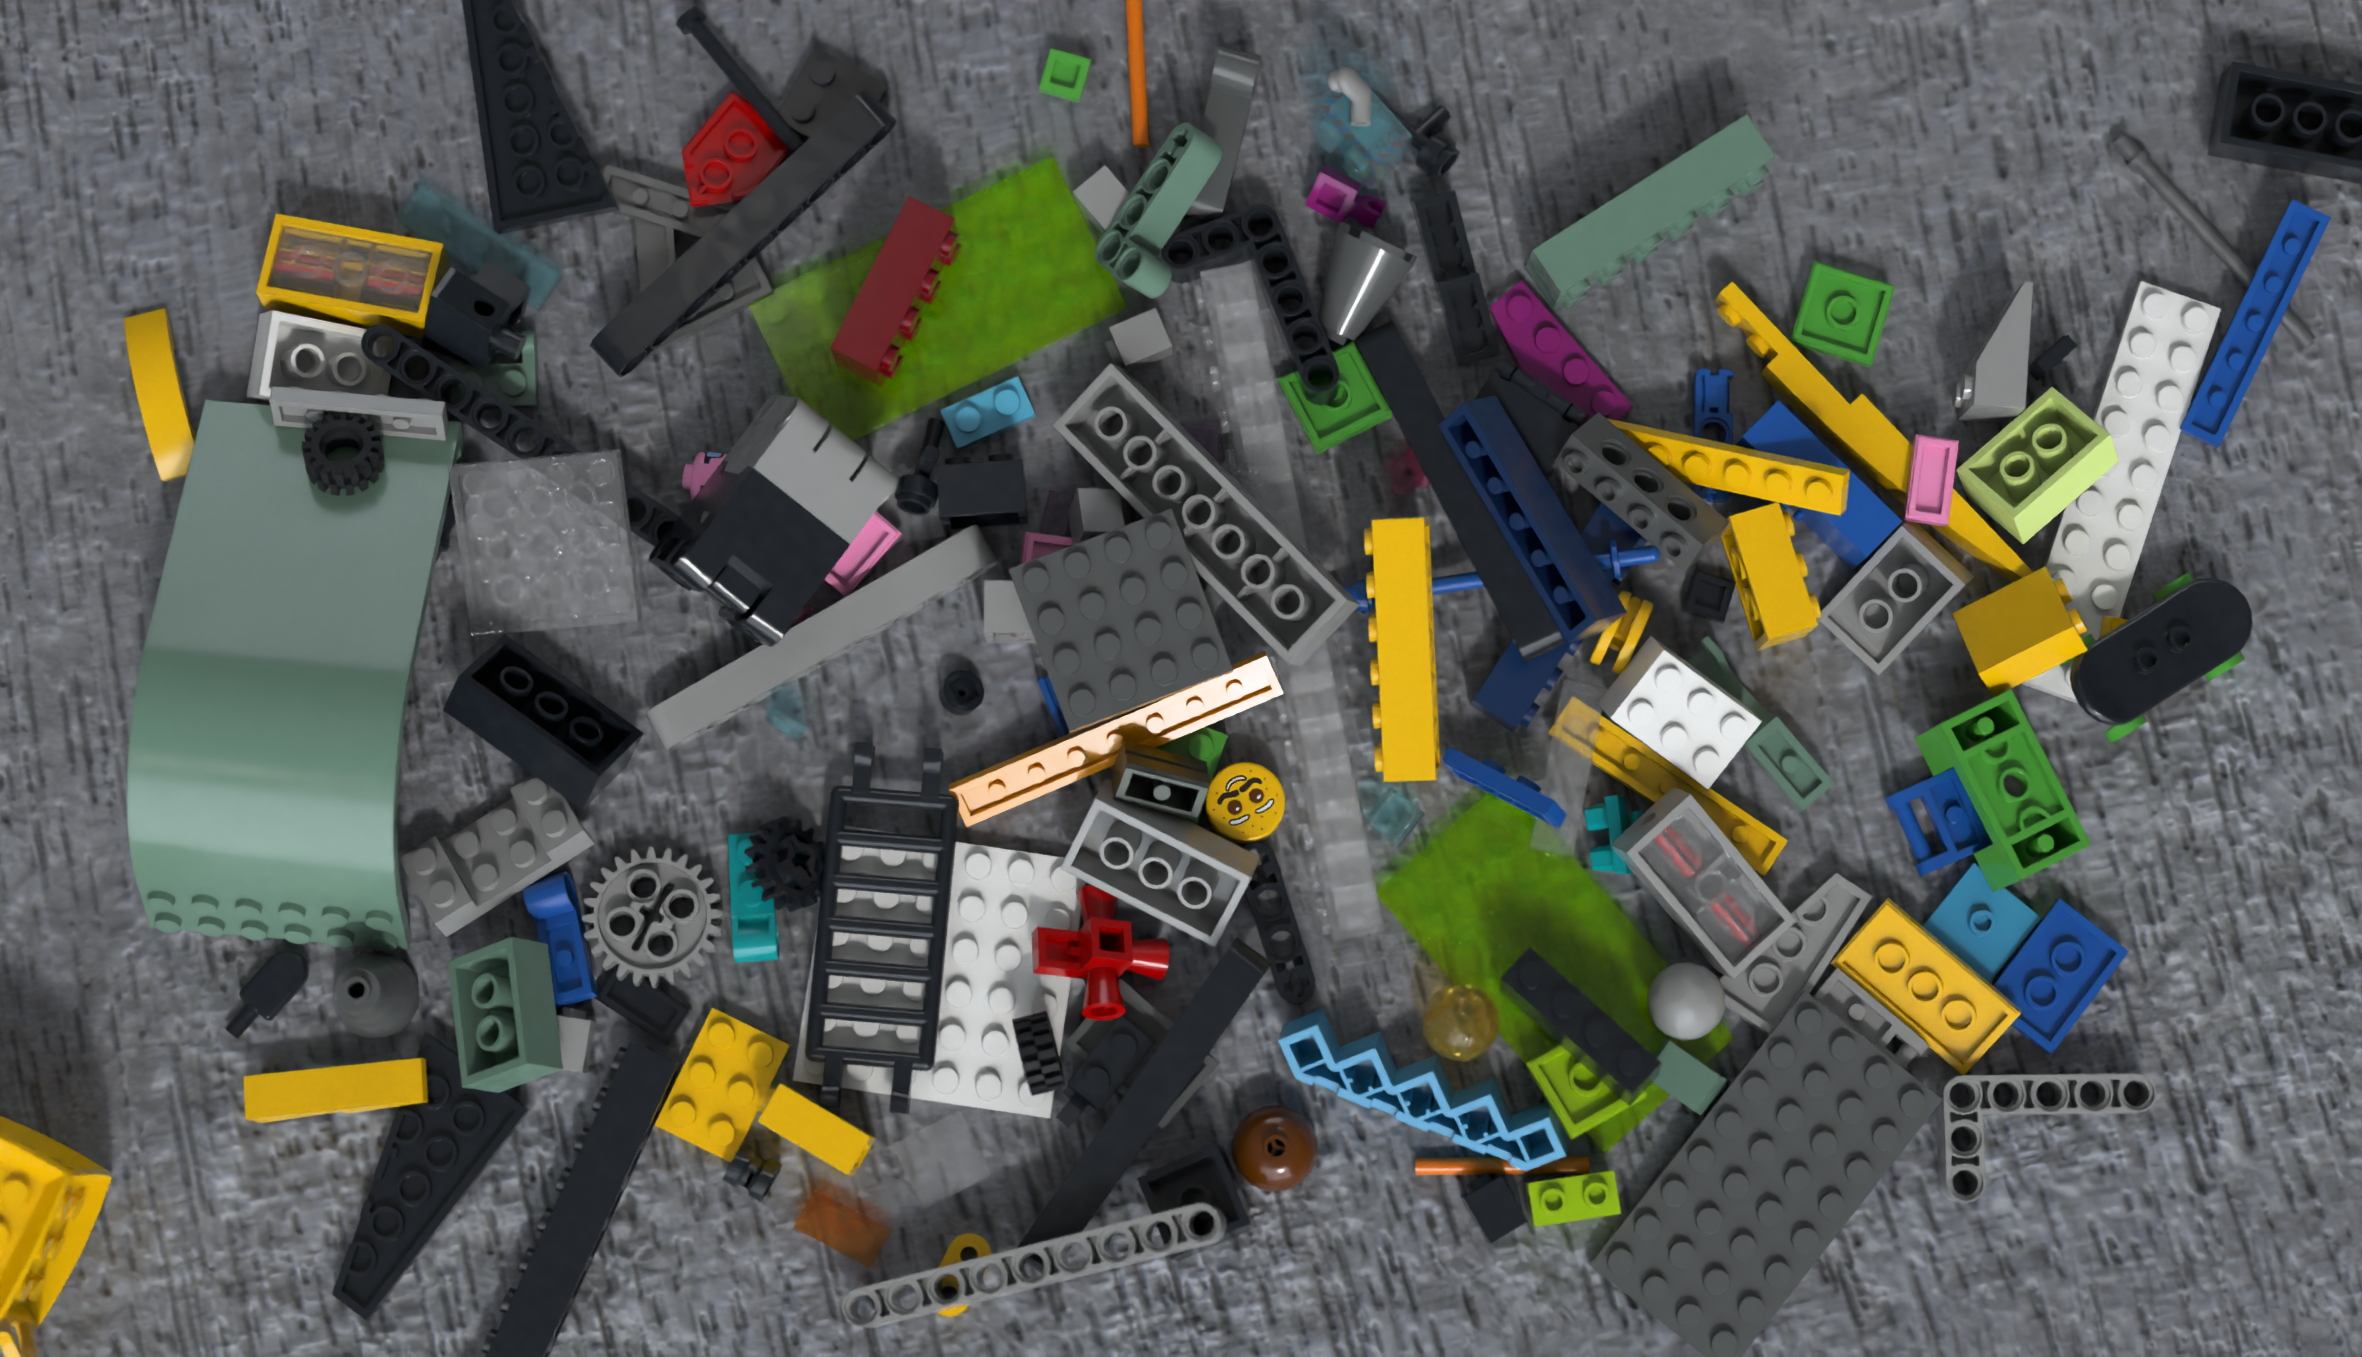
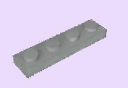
[269,386,449,441]

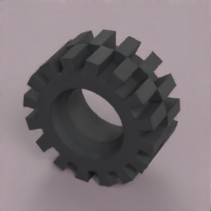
[302,412,385,496]
[1012,1011,1066,1096]

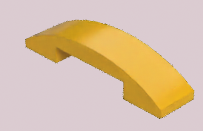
[124,308,196,482]

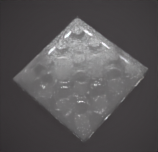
[448,449,642,636]

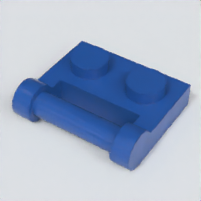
[1884,768,1992,877]

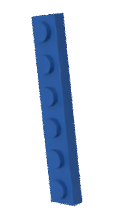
[2180,199,2331,448]

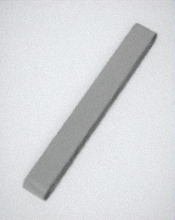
[646,525,999,752]
[842,1203,1227,1328]

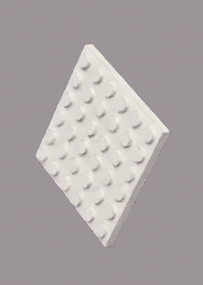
[793,826,1086,1119]

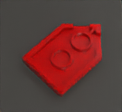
[681,91,790,207]

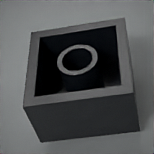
[1137,1143,1258,1262]

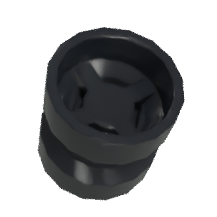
[723,1143,782,1202]

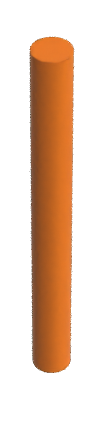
[1125,0,1149,148]
[1414,1157,1589,1175]

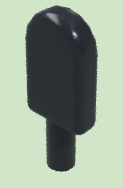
[225,950,309,1039]

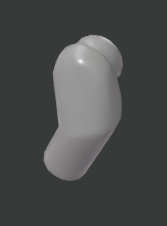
[1327,66,1372,127]

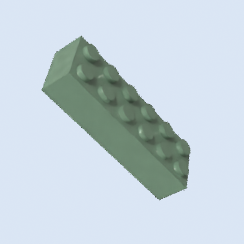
[1525,114,1775,310]

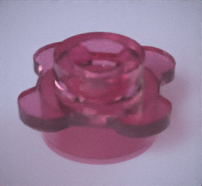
[1383,449,1430,497]

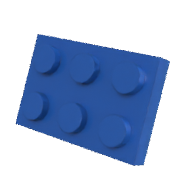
[1992,898,2129,1054]

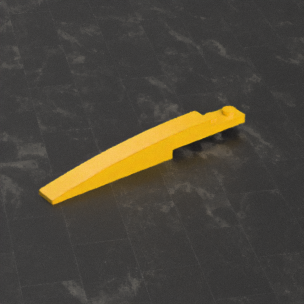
[1714,281,2033,583]

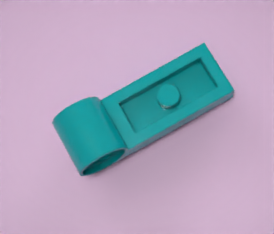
[728,832,780,963]

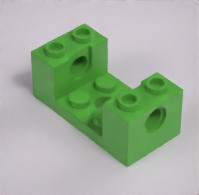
[1914,689,2092,892]

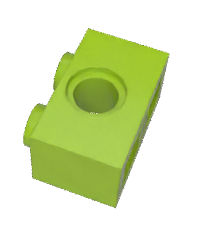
[1523,1170,1621,1227]

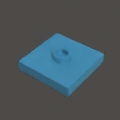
[1922,863,2041,983]

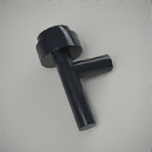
[1371,99,1459,178]
[895,418,945,516]

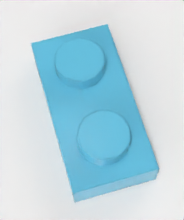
[940,376,1036,451]

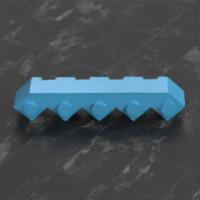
[1278,1009,1568,1171]

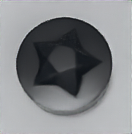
[939,670,984,716]

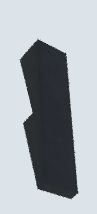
[1410,190,1500,366]

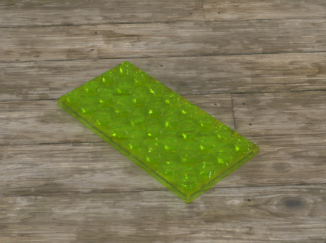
[748,157,1126,441]
[1374,793,1734,1153]

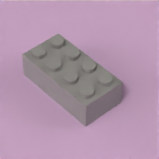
[1060,779,1260,947]

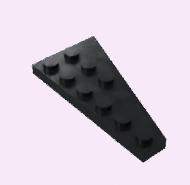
[462,0,620,234]
[332,1031,530,1321]

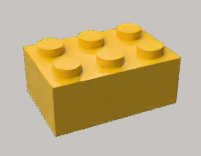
[1720,502,1821,651]

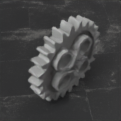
[582,846,724,988]

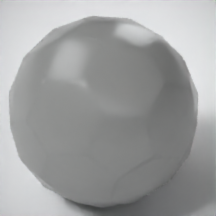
[1647,962,1725,1040]

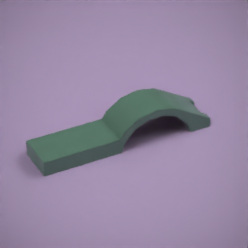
[1682,636,1835,812]

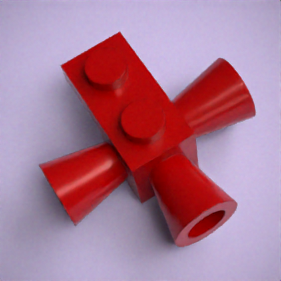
[1031,884,1170,1020]

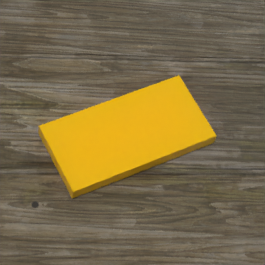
[1831,897,2022,1075]

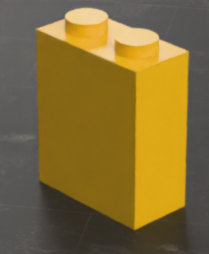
[1952,566,2088,697]
[756,1083,876,1176]

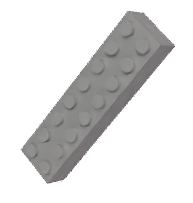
[1053,363,1360,667]

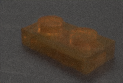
[794,1189,892,1269]

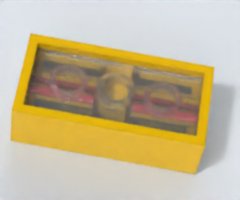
[256,213,450,338]

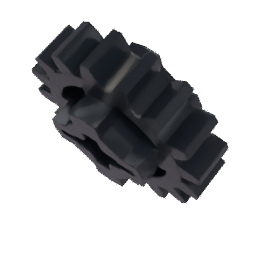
[744,816,825,912]

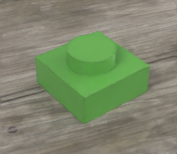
[1039,48,1091,103]

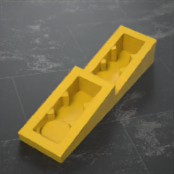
[243,1058,428,1123]

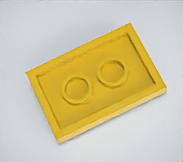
[654,1008,791,1162]

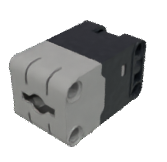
[648,393,899,647]

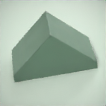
[1653,1038,1730,1116]

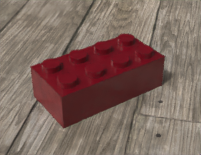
[830,196,962,387]

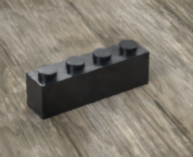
[1500,947,1662,1106]

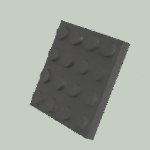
[1008,508,1233,733]

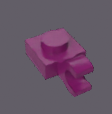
[1305,165,1387,228]

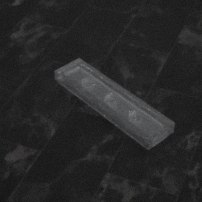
[1529,679,1606,857]

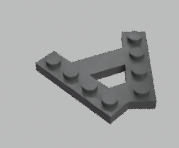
[603,164,774,360]

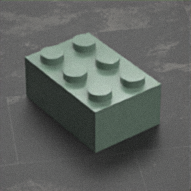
[448,937,563,1093]

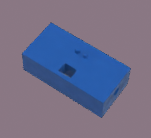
[1736,400,1902,570]

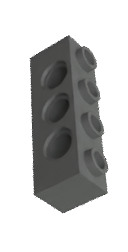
[1554,412,1729,572]

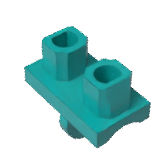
[1584,795,1643,876]

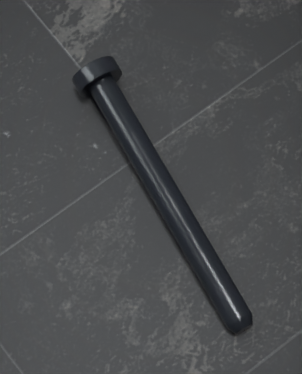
[676,6,804,154]

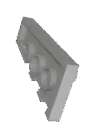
[1719,873,1873,1035]

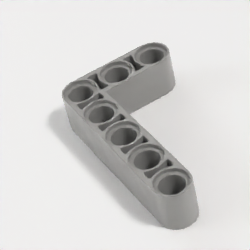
[1936,1073,2157,1203]

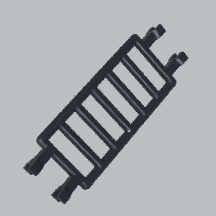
[805,742,960,1114]

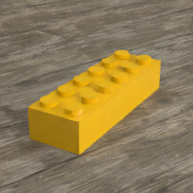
[1364,516,1441,782]

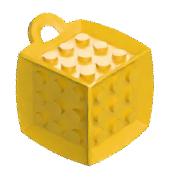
[0,1116,112,1357]

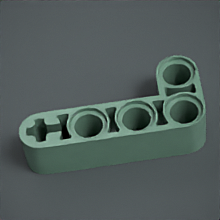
[1095,122,1223,298]

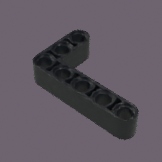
[1161,205,1340,405]

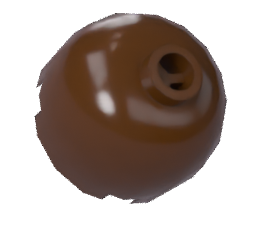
[1232,1105,1318,1191]

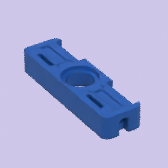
[1691,369,1734,503]

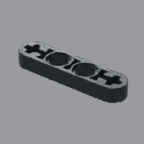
[1243,842,1316,1005]

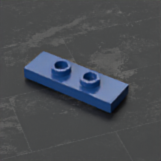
[1442,747,1567,828]

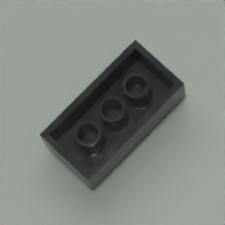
[2207,61,2362,184]
[443,634,644,810]

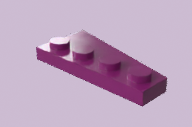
[1488,280,1633,421]

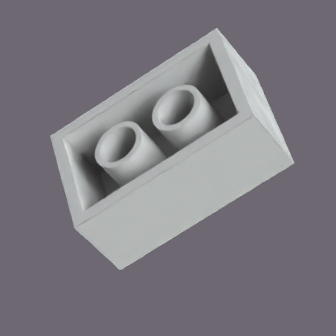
[1598,636,1762,789]

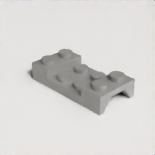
[399,775,595,937]

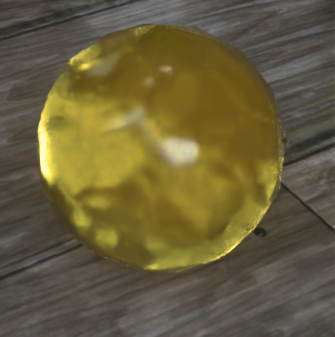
[1422,984,1500,1061]

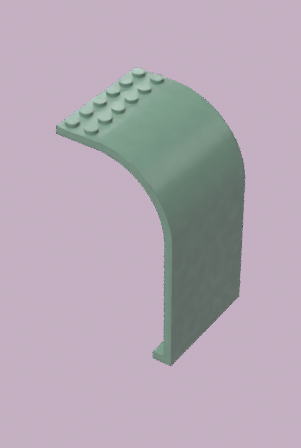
[127,400,465,952]

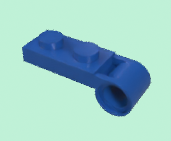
[523,872,598,1008]

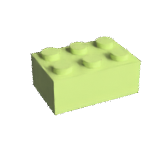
[1956,387,2119,544]

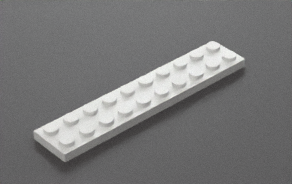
[2021,281,2221,704]

